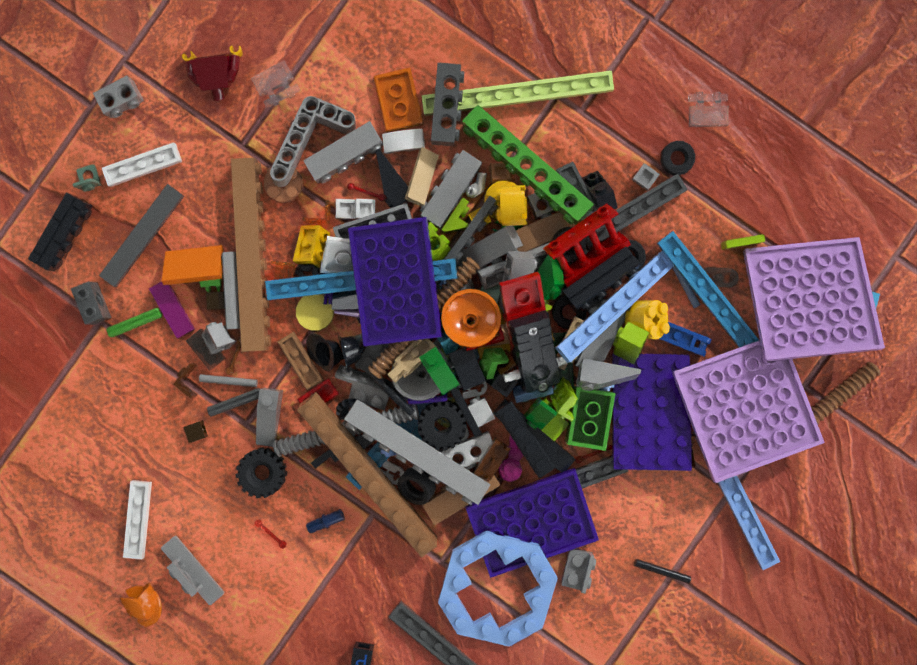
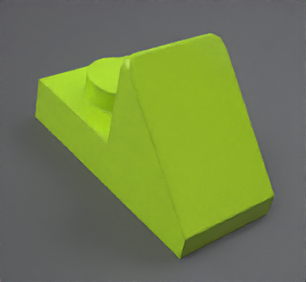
[442,198,470,234]

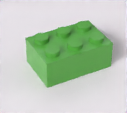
[565,386,615,451]

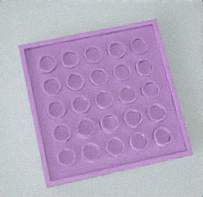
[743,237,885,362]
[672,340,824,483]

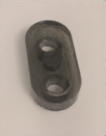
[704,267,739,288]

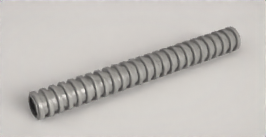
[273,404,419,457]

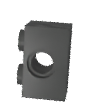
[71,281,112,325]

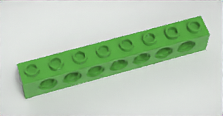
[462,105,594,225]

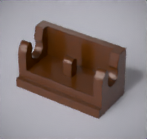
[474,437,511,482]

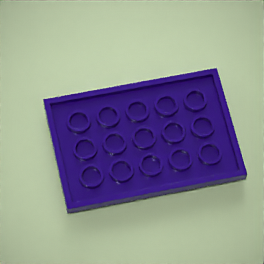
[348,217,442,346]
[612,354,692,471]
[465,468,599,578]

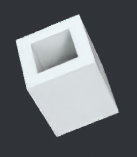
[467,396,495,427]

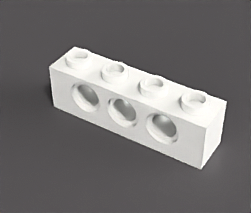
[438,431,492,469]

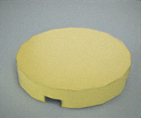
[296,294,334,331]

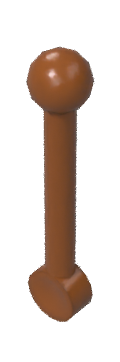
[226,337,241,375]

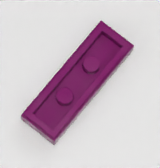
[149,281,195,339]

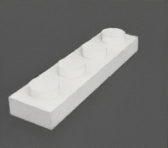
[102,142,182,187]
[123,480,152,560]

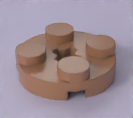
[264,167,303,203]

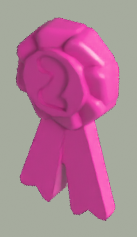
[498,436,524,482]

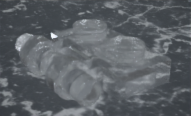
[251,60,301,108]
[688,92,729,127]

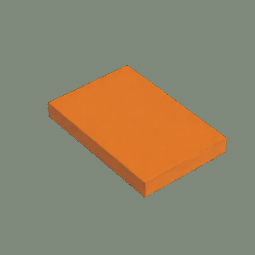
[373,67,424,133]
[162,245,224,285]

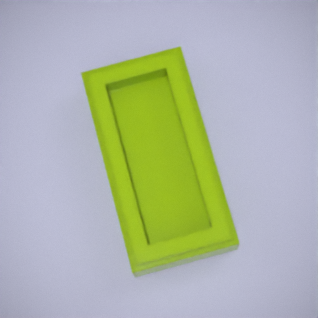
[721,234,765,250]

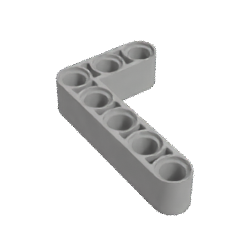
[270,96,356,187]

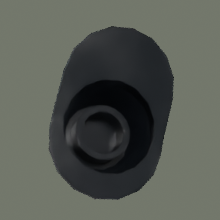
[306,333,344,371]
[338,336,364,373]

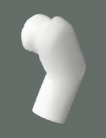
[466,172,487,198]

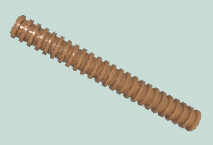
[368,257,480,379]
[763,362,880,466]

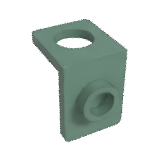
[73,164,101,192]

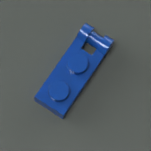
[659,322,712,357]

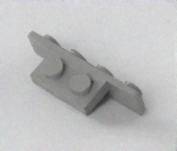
[335,365,408,411]
[161,536,224,605]

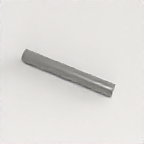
[199,374,258,387]

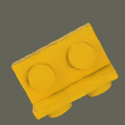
[293,225,330,268]

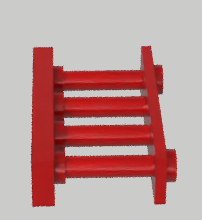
[543,203,631,288]

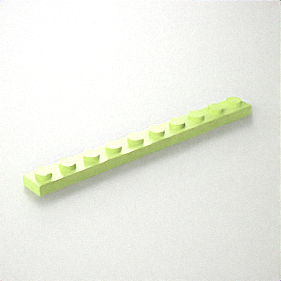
[421,71,614,116]

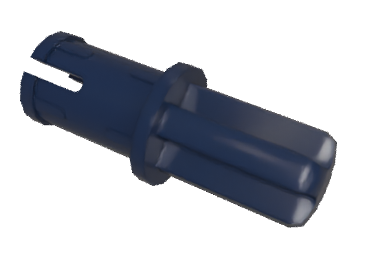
[306,509,345,533]

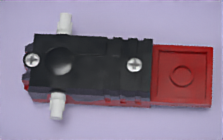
[499,272,572,393]

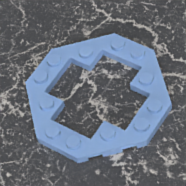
[438,531,558,647]

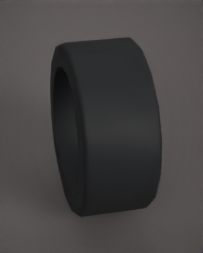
[397,467,436,505]

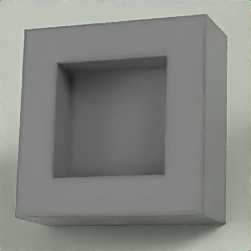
[632,163,660,191]

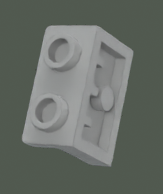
[561,548,596,594]

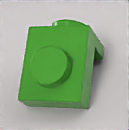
[479,348,509,379]

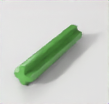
[106,308,162,337]

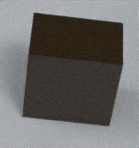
[206,292,225,310]
[184,420,208,443]

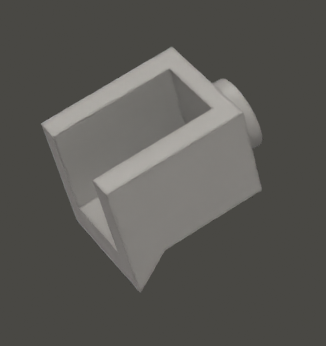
[201,322,236,355]

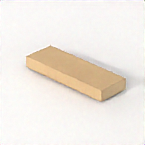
[405,147,439,207]

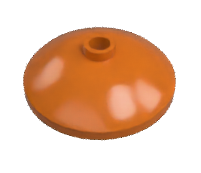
[441,289,501,348]

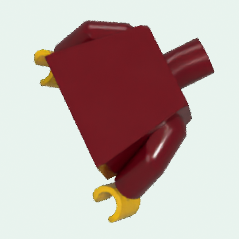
[182,45,243,101]

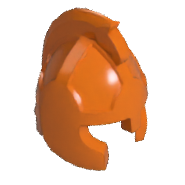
[120,583,162,627]

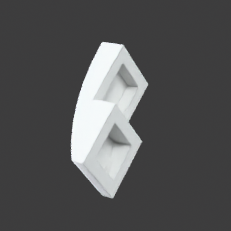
[382,129,425,154]
[335,199,375,219]

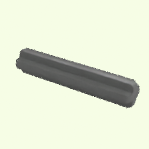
[207,388,260,417]

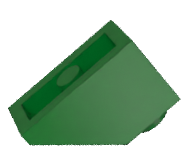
[537,255,564,300]
[419,347,460,395]
[525,398,558,430]

